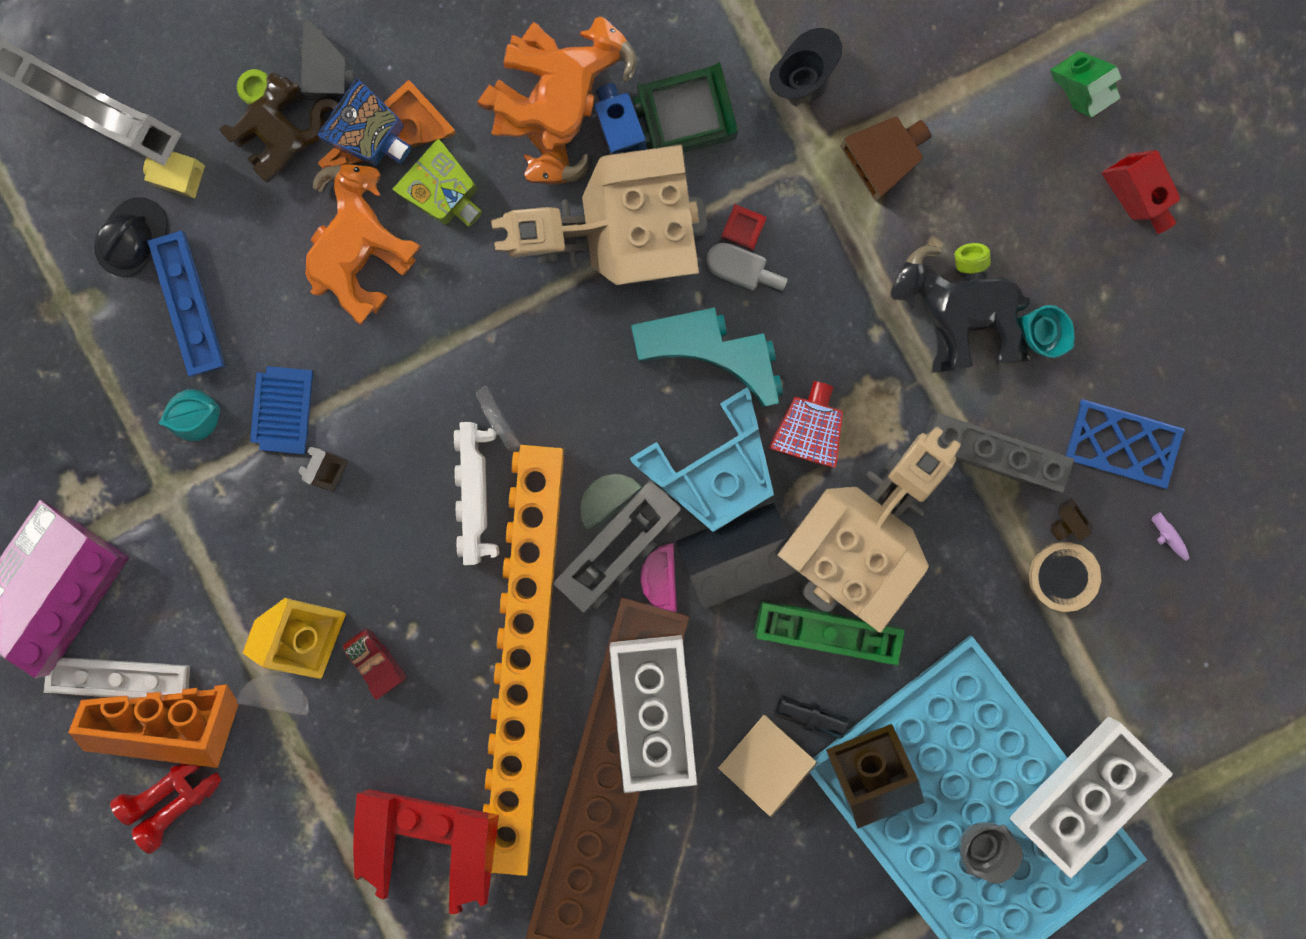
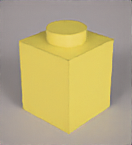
[143,152,205,199]

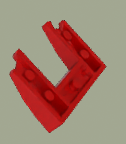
[353,789,499,915]

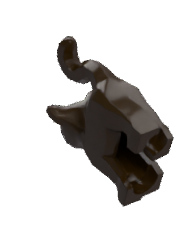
[219,73,340,183]

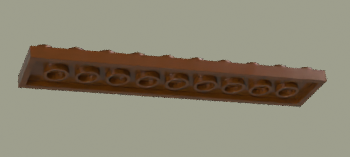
[525,597,690,939]

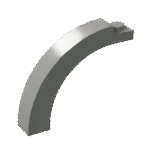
[0,38,182,166]

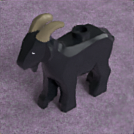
[890,245,1030,373]

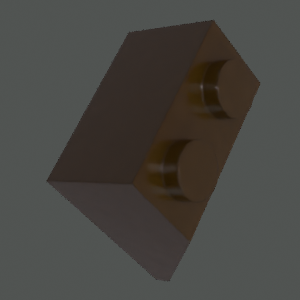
[826,724,925,829]

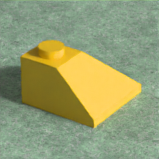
[242,598,346,679]

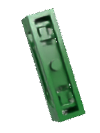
[754,600,905,665]

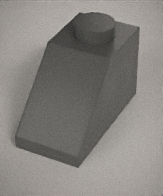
[301,21,357,101]

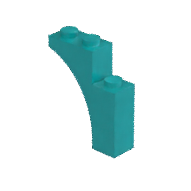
[631,307,783,407]

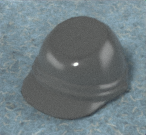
[959,822,1023,884]

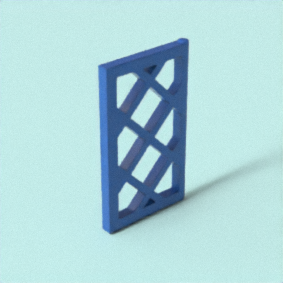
[1065,399,1185,489]

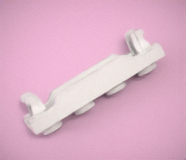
[454,422,499,565]

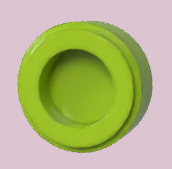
[237,69,268,105]
[954,243,991,274]

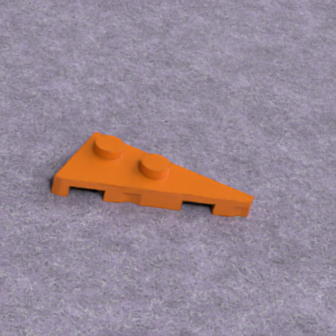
[318,80,456,169]

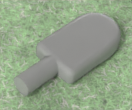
[706,242,788,292]

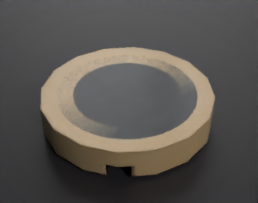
[1028,542,1102,612]

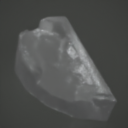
[475,385,521,451]
[236,673,308,715]

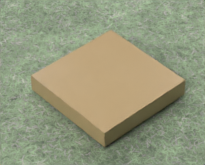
[718,715,818,817]

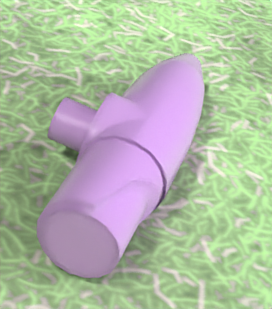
[1151,512,1190,561]

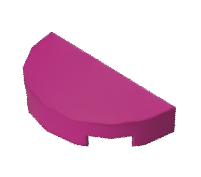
[640,543,677,612]

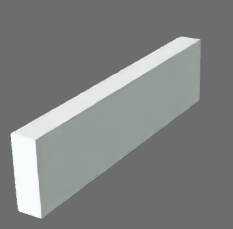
[44,657,190,698]

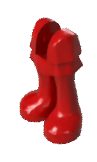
[110,763,222,854]

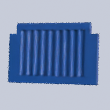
[250,366,314,454]

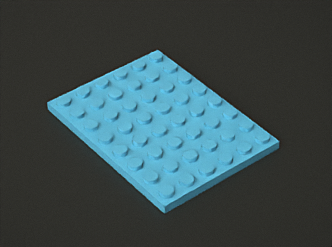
[810,635,1147,939]

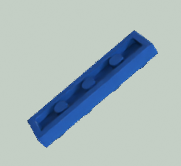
[148,231,226,377]

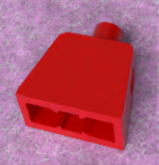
[1101,150,1180,234]

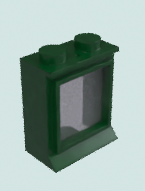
[632,62,738,153]

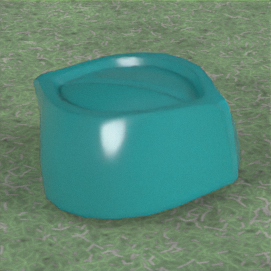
[1017,305,1075,358]
[158,389,220,442]

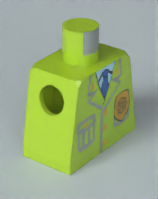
[393,139,483,227]

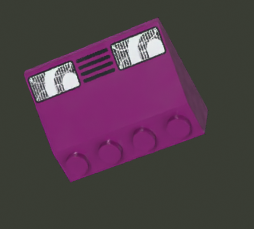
[0,500,130,678]

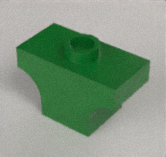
[1050,51,1121,117]

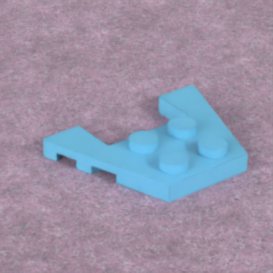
[630,387,774,532]

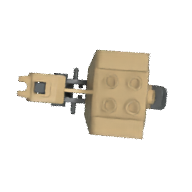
[491,145,707,285]
[777,427,961,633]

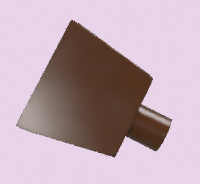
[840,116,931,202]

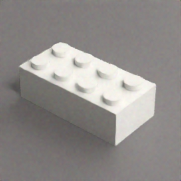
[610,635,697,792]
[1009,716,1173,878]

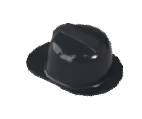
[769,28,843,107]
[94,197,167,276]

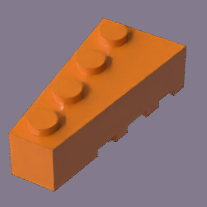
[68,684,239,768]

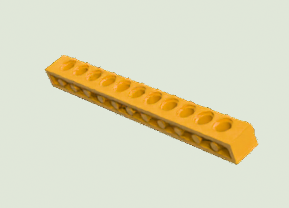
[483,445,565,876]

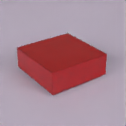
[721,204,767,251]

